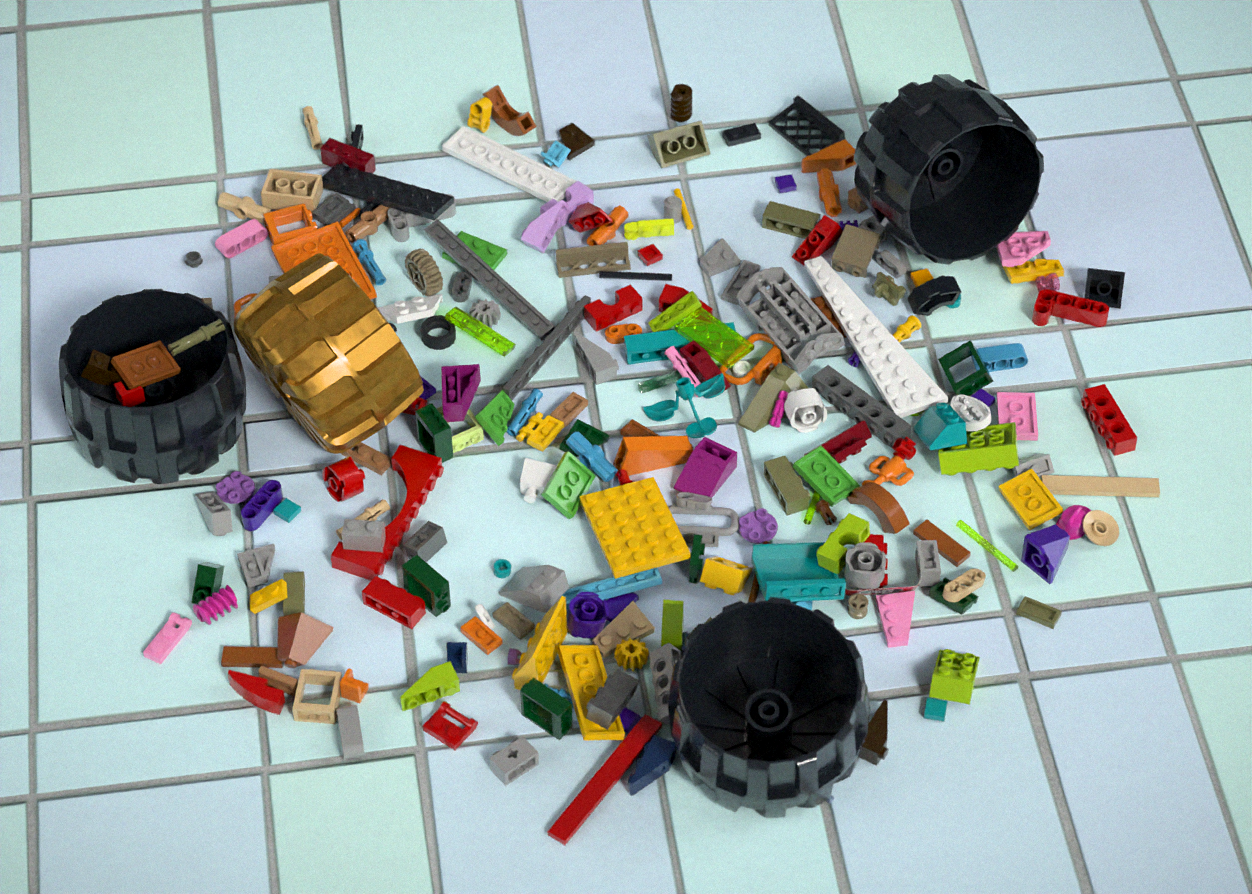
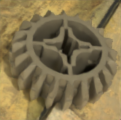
[405,248,443,297]

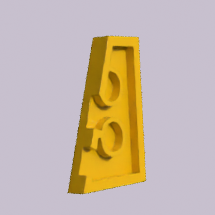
[1003,259,1064,284]

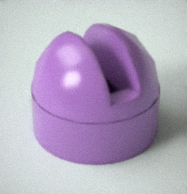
[508,648,522,665]

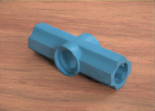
[566,432,618,482]

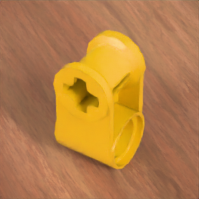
[467,97,492,133]

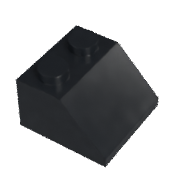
[1084,268,1125,309]

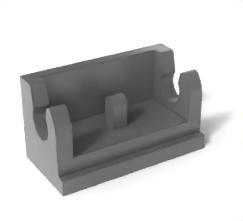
[403,521,448,563]

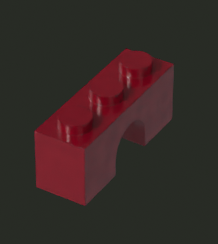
[320,138,376,173]

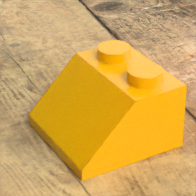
[700,556,753,595]

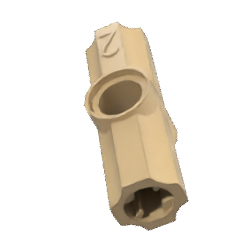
[218,192,271,224]

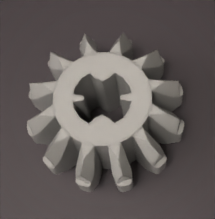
[469,299,501,329]

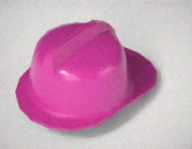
[1056,505,1091,540]

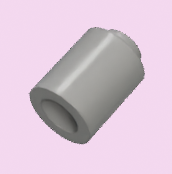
[664,196,682,224]

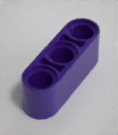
[241,480,283,531]

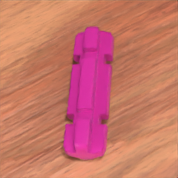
[769,391,789,428]

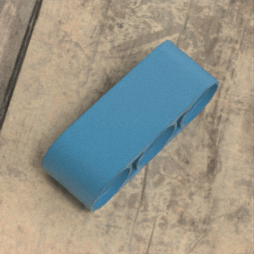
[971,343,1028,372]

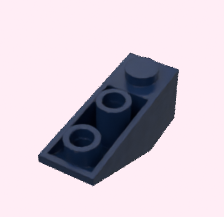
[627,735,677,796]

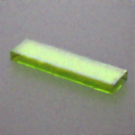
[445,306,516,357]

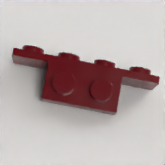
[804,420,872,464]

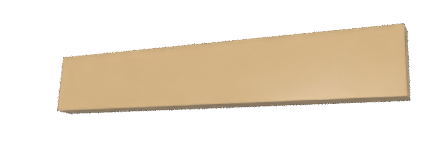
[1041,475,1160,497]

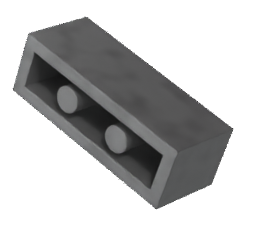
[586,669,639,730]

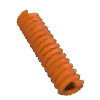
[339,208,361,228]

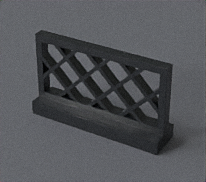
[768,95,845,156]

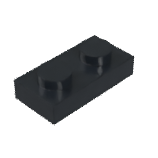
[722,123,761,147]
[349,124,364,150]

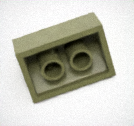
[648,120,711,168]

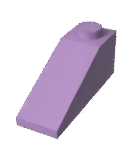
[521,200,570,254]

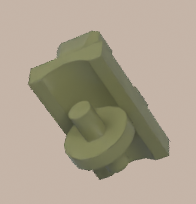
[872,272,906,306]

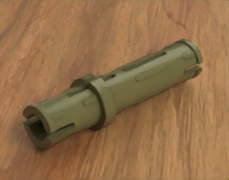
[168,319,225,356]

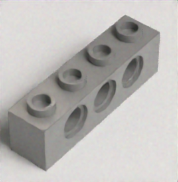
[649,643,682,726]

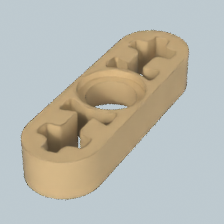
[942,569,986,602]

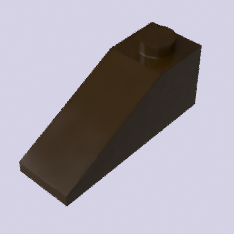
[860,699,889,766]

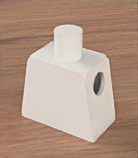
[520,458,557,503]

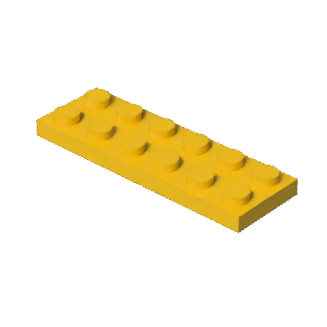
[557,645,625,740]

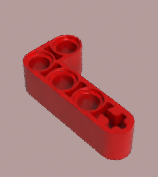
[1032,289,1109,327]

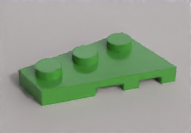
[474,390,515,446]

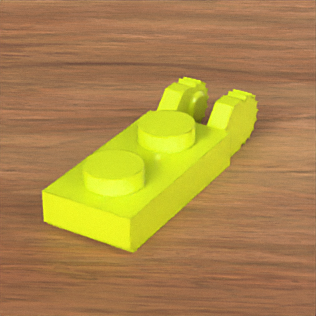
[624,218,674,240]

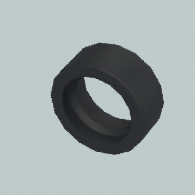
[421,315,456,350]

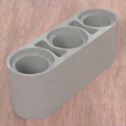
[337,705,365,760]

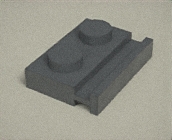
[312,193,356,225]

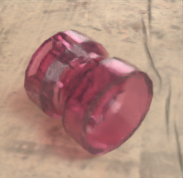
[1036,273,1060,292]

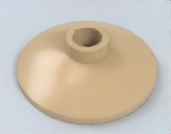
[1082,510,1119,546]

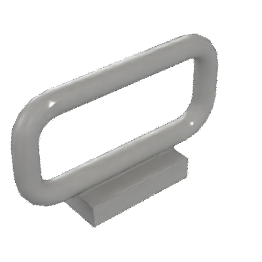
[668,506,739,547]

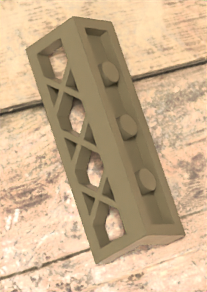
[556,242,631,278]

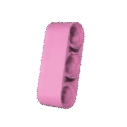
[215,219,268,258]

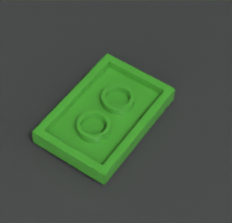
[442,231,507,270]
[792,446,860,507]
[541,451,596,519]

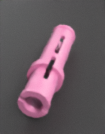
[665,346,701,397]

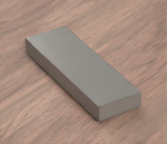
[721,260,760,305]

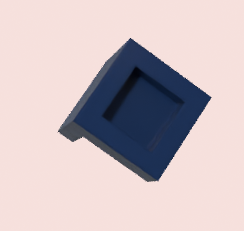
[446,642,468,673]

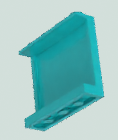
[751,542,846,602]

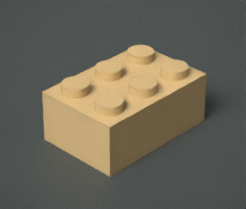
[261,169,323,213]

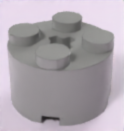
[845,542,886,589]

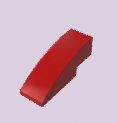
[228,670,285,715]

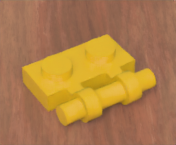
[516,412,564,452]

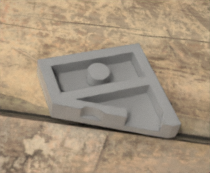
[700,238,740,277]
[237,543,275,588]

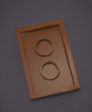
[111,341,181,390]

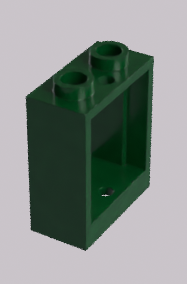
[938,340,993,396]
[415,403,453,463]
[402,555,451,617]
[520,678,573,740]

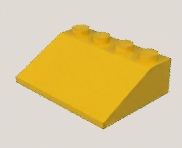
[512,596,567,690]

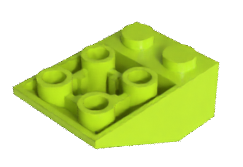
[929,649,980,705]

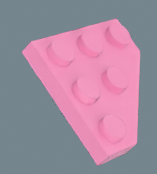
[996,231,1051,267]

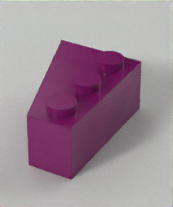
[441,364,481,422]

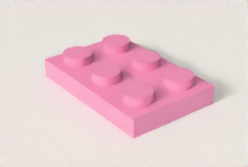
[996,392,1038,441]

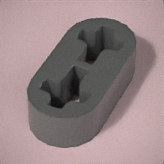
[452,272,472,303]

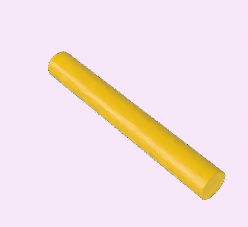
[674,188,694,230]

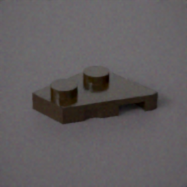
[559,122,595,161]

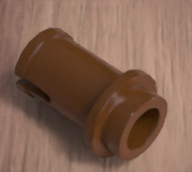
[815,500,837,525]

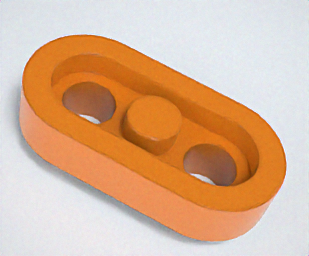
[605,323,642,344]

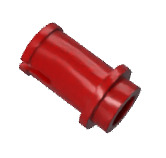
[615,469,633,486]

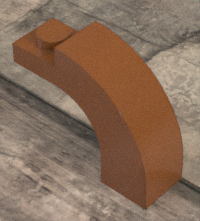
[483,85,537,136]
[847,481,910,534]

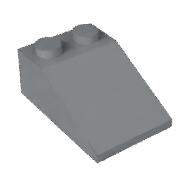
[499,565,569,613]

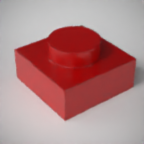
[638,244,663,266]

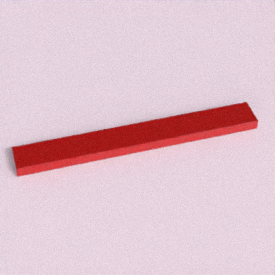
[547,714,662,845]

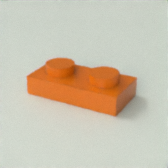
[460,616,503,655]

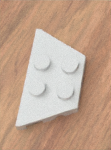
[378,294,443,324]

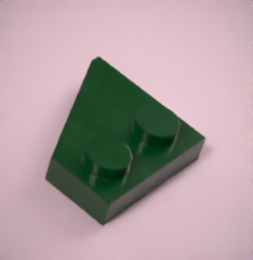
[559,419,610,457]

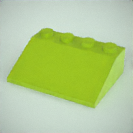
[938,422,1019,476]

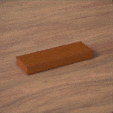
[913,520,971,567]
[221,646,283,668]

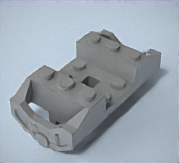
[736,267,845,374]

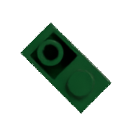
[191,562,224,604]

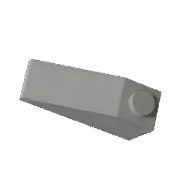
[575,334,619,385]
[195,491,233,536]

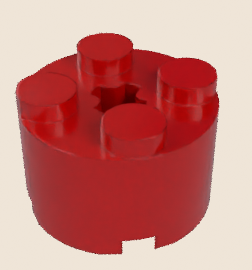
[323,456,365,502]

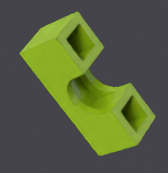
[816,513,870,575]

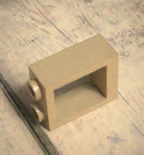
[293,669,342,724]

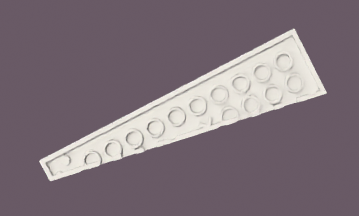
[805,256,948,418]

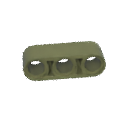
[283,571,305,616]

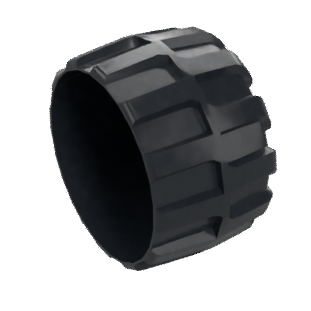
[854,74,1044,265]
[58,289,246,484]
[668,597,870,818]

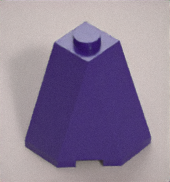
[1021,524,1070,584]

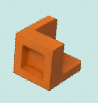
[340,668,369,703]

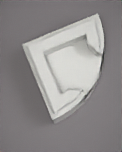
[475,604,495,630]

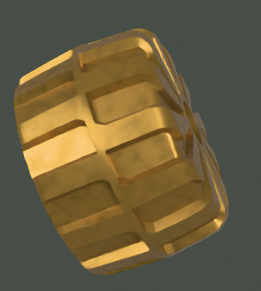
[234,253,424,454]

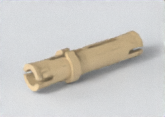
[302,106,323,150]
[336,499,390,540]

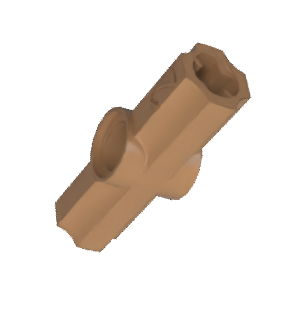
[345,205,390,243]

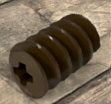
[671,84,692,122]

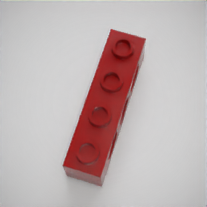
[1081,384,1137,456]

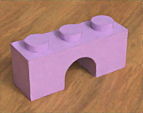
[540,181,594,229]

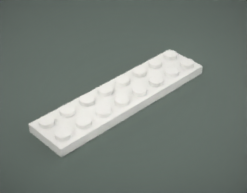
[442,126,576,202]

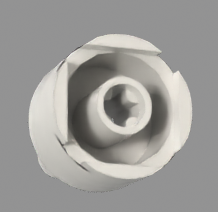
[784,388,827,433]

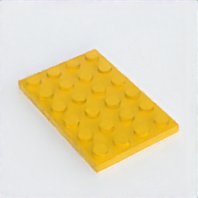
[579,477,691,579]

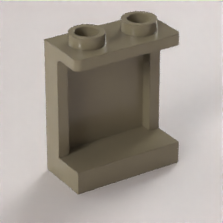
[831,224,881,278]

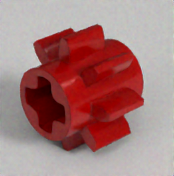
[893,436,916,460]

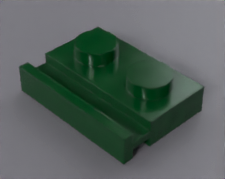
[689,534,705,584]
[929,577,979,615]

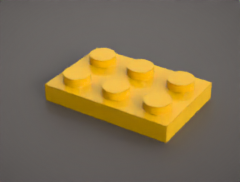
[999,468,1063,531]

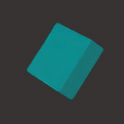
[274,498,302,523]
[924,698,948,722]

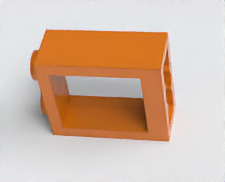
[263,203,318,245]

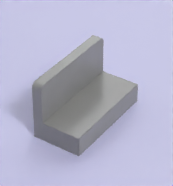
[1011,453,1055,478]

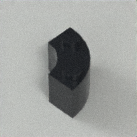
[907,275,962,316]

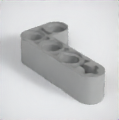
[388,194,456,242]

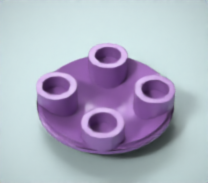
[216,471,255,504]
[739,508,778,543]

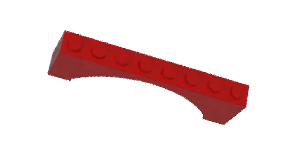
[331,445,444,581]

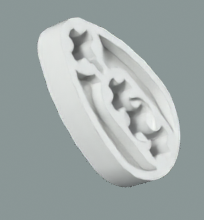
[950,395,991,431]

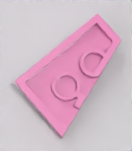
[876,591,915,648]

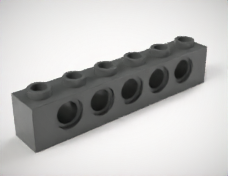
[812,365,911,449]

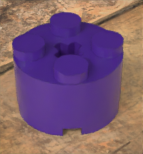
[566,592,609,639]

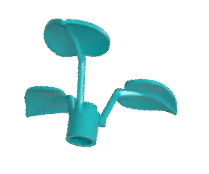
[643,373,725,438]

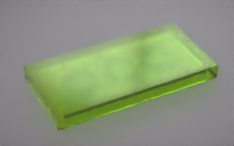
[674,307,754,369]

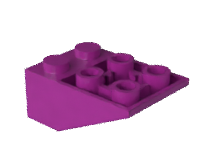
[674,436,737,498]

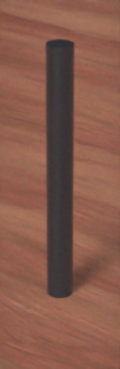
[599,271,672,281]

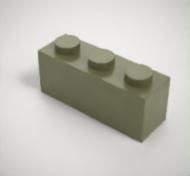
[762,201,821,239]
[763,456,811,516]

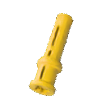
[892,315,921,343]

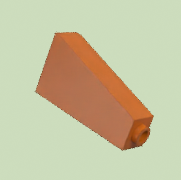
[613,436,693,476]

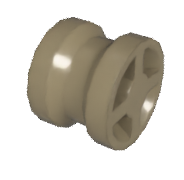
[848,594,868,619]

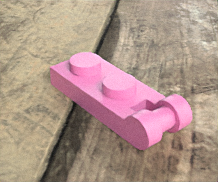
[143,612,192,664]

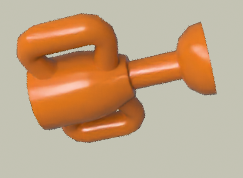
[862,456,914,486]

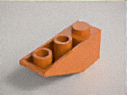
[801,139,857,173]

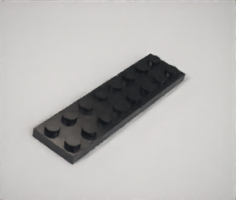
[322,164,454,220]

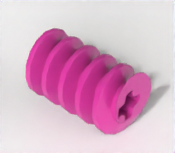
[193,585,238,625]

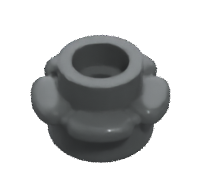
[185,251,203,268]

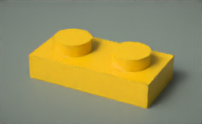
[249,579,287,614]

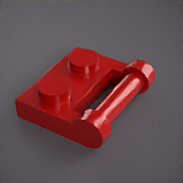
[423,701,478,750]

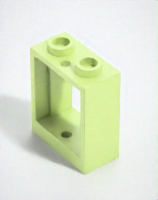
[436,406,484,453]

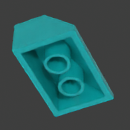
[913,402,967,450]

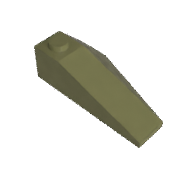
[738,363,809,433]

